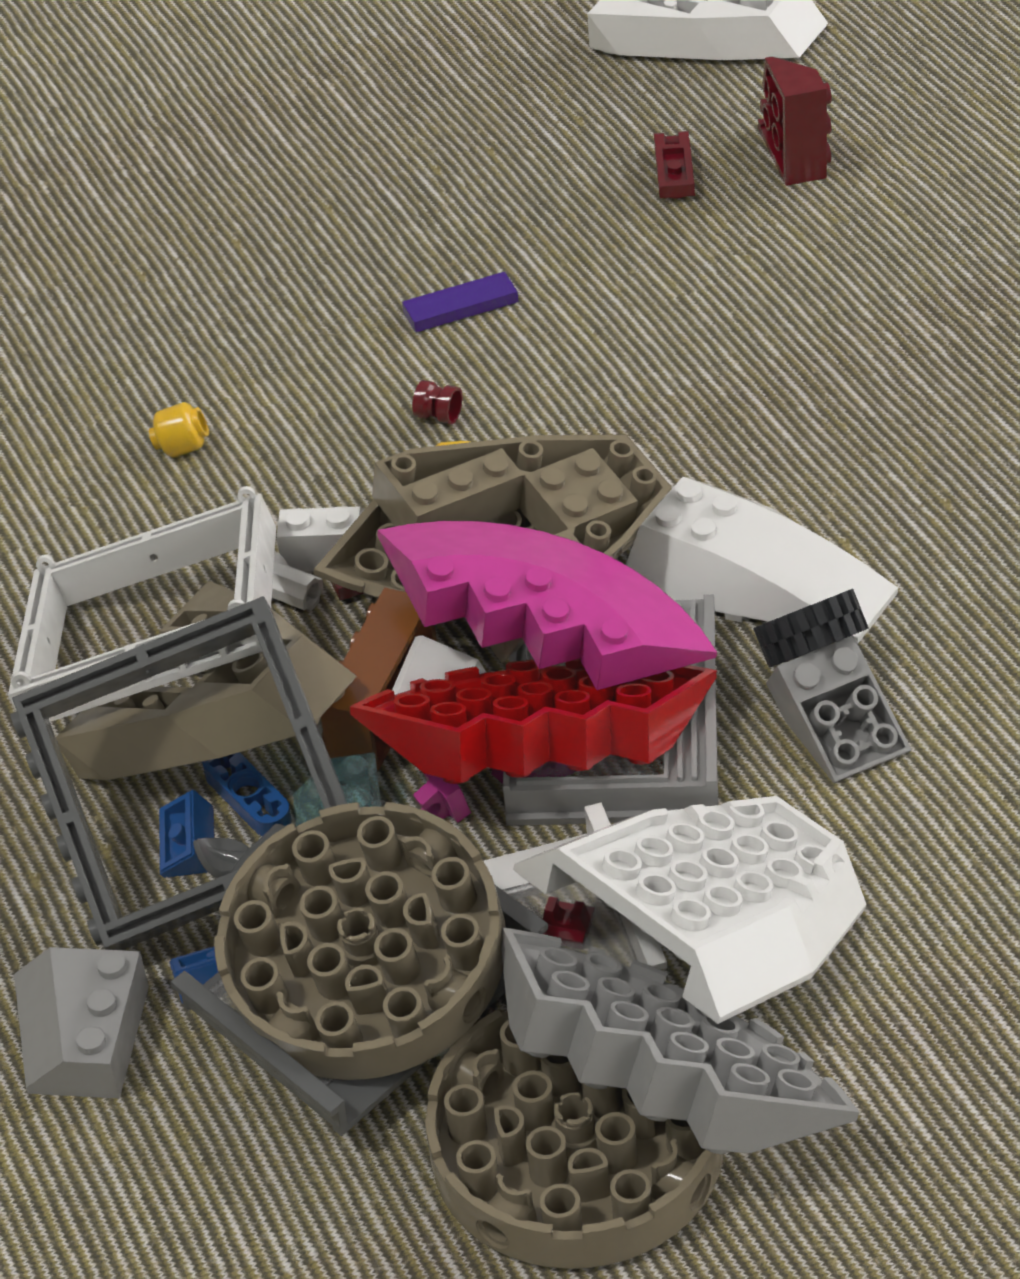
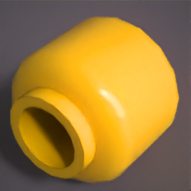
[149,402,209,458]

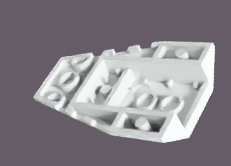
[626,477,898,644]

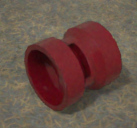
[412,380,463,425]

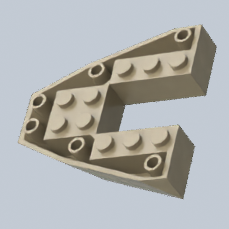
[372,435,672,663]
[56,580,357,781]

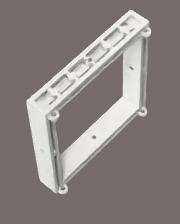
[8,486,276,722]

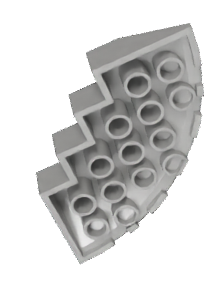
[501,927,859,1154]

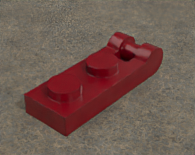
[654,131,695,199]

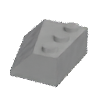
[14,947,149,1099]

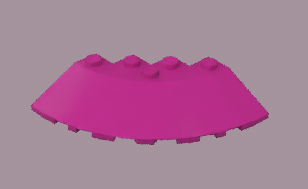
[377,521,717,690]

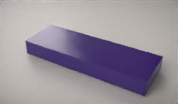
[402,271,519,332]

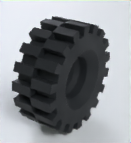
[753,588,869,668]

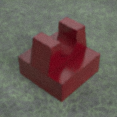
[542,896,595,950]

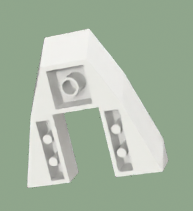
[587,0,828,60]

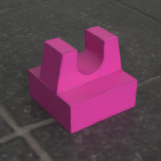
[413,773,471,823]

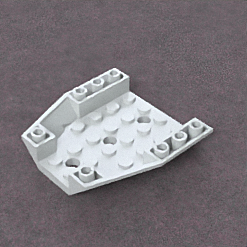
[513,796,866,1024]

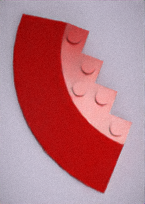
[350,659,717,784]

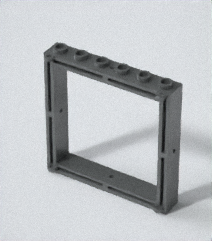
[10,596,348,950]

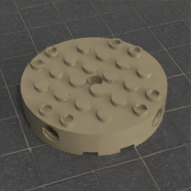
[214,802,506,1080]
[425,1009,724,1269]

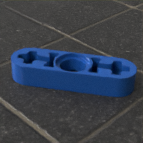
[202,752,292,836]

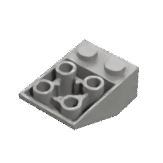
[766,636,911,784]

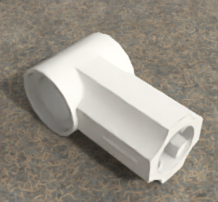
[272,551,324,611]

